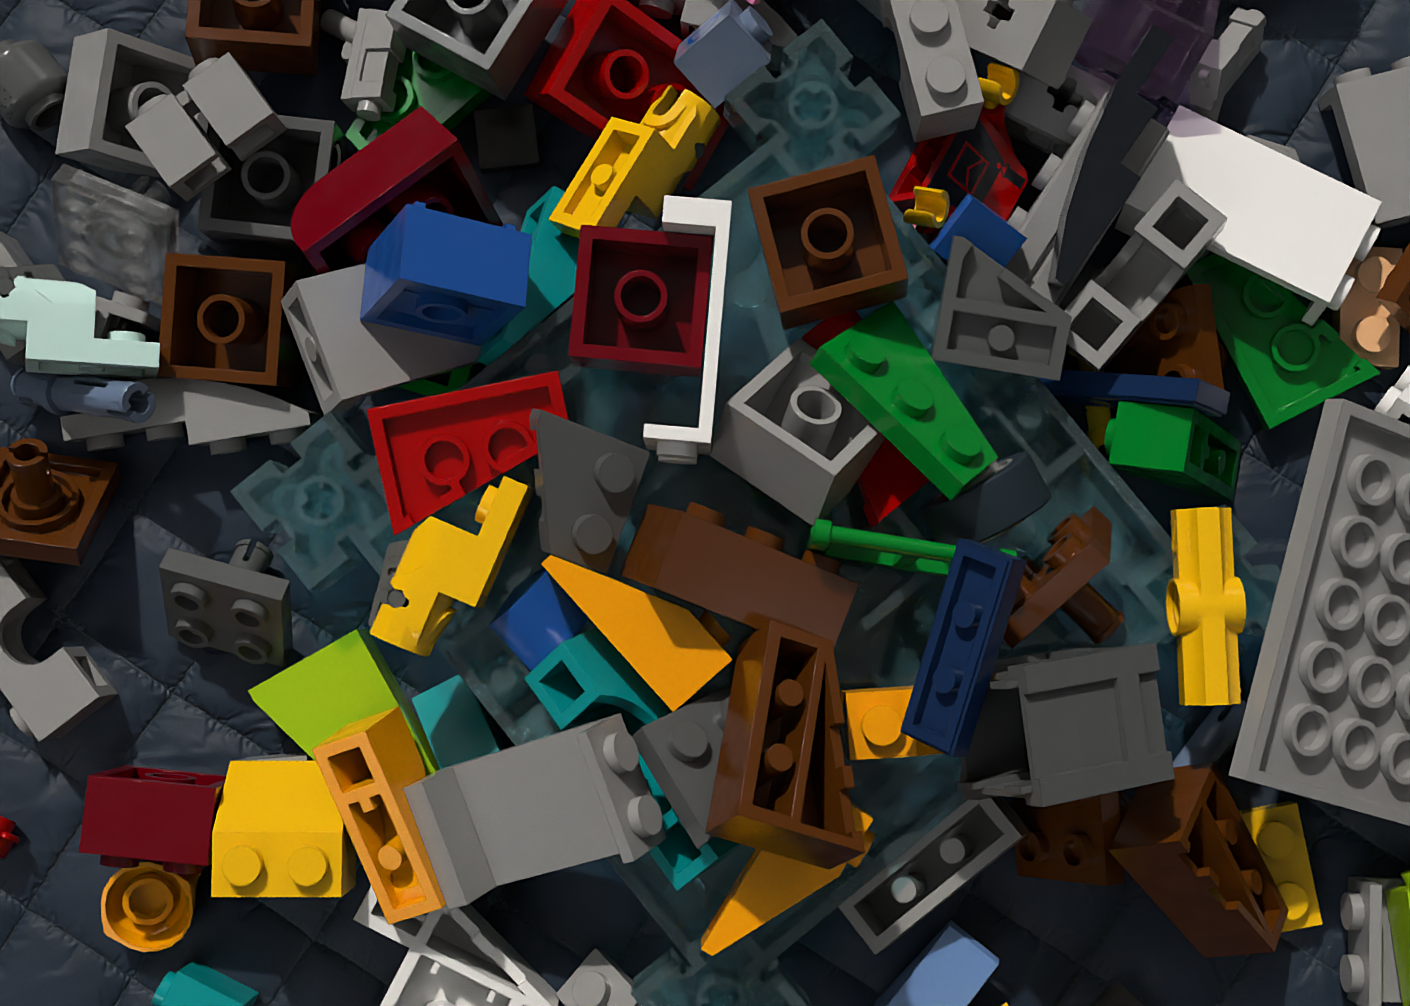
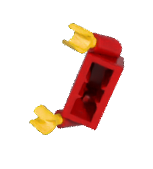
[887,62,1028,252]

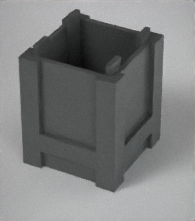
[957,643,1175,807]

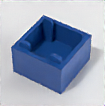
[360,201,532,346]

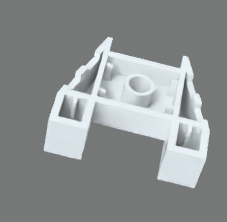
[353,886,559,1006]

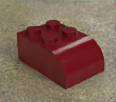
[291,106,503,275]

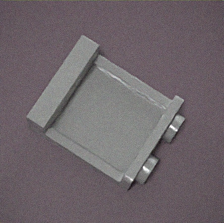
[1318,56,1410,230]

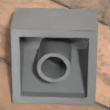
[55,28,208,178]
[710,338,886,526]

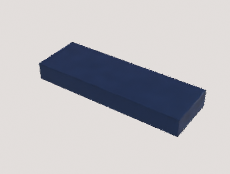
[1030,370,1230,417]
[900,538,1027,757]

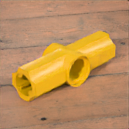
[1166,507,1246,706]

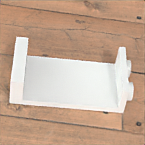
[1115,105,1382,326]
[643,195,732,464]

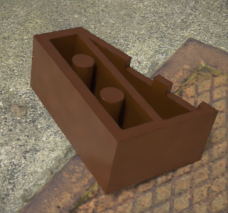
[619,502,859,649]
[705,620,865,870]
[1109,761,1289,958]

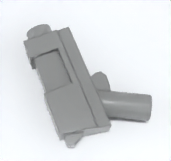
[320,8,407,121]
[1189,8,1266,123]

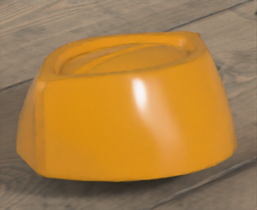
[101,860,201,952]

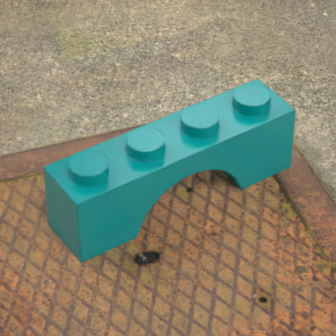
[524,627,742,891]

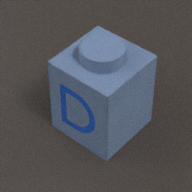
[673,0,773,109]

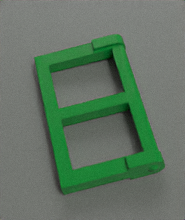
[805,518,1017,577]

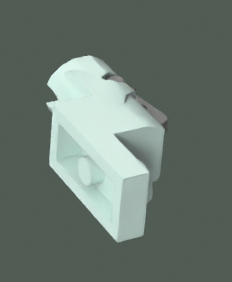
[0,264,160,379]

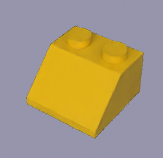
[211,760,356,897]

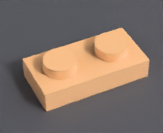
[1332,247,1402,370]

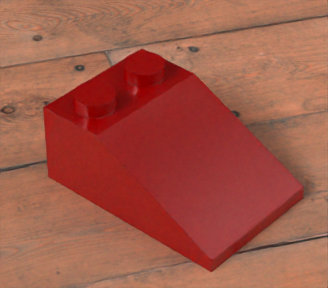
[523,0,749,192]

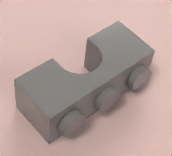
[876,0,984,143]
[1065,178,1228,372]
[0,555,118,742]

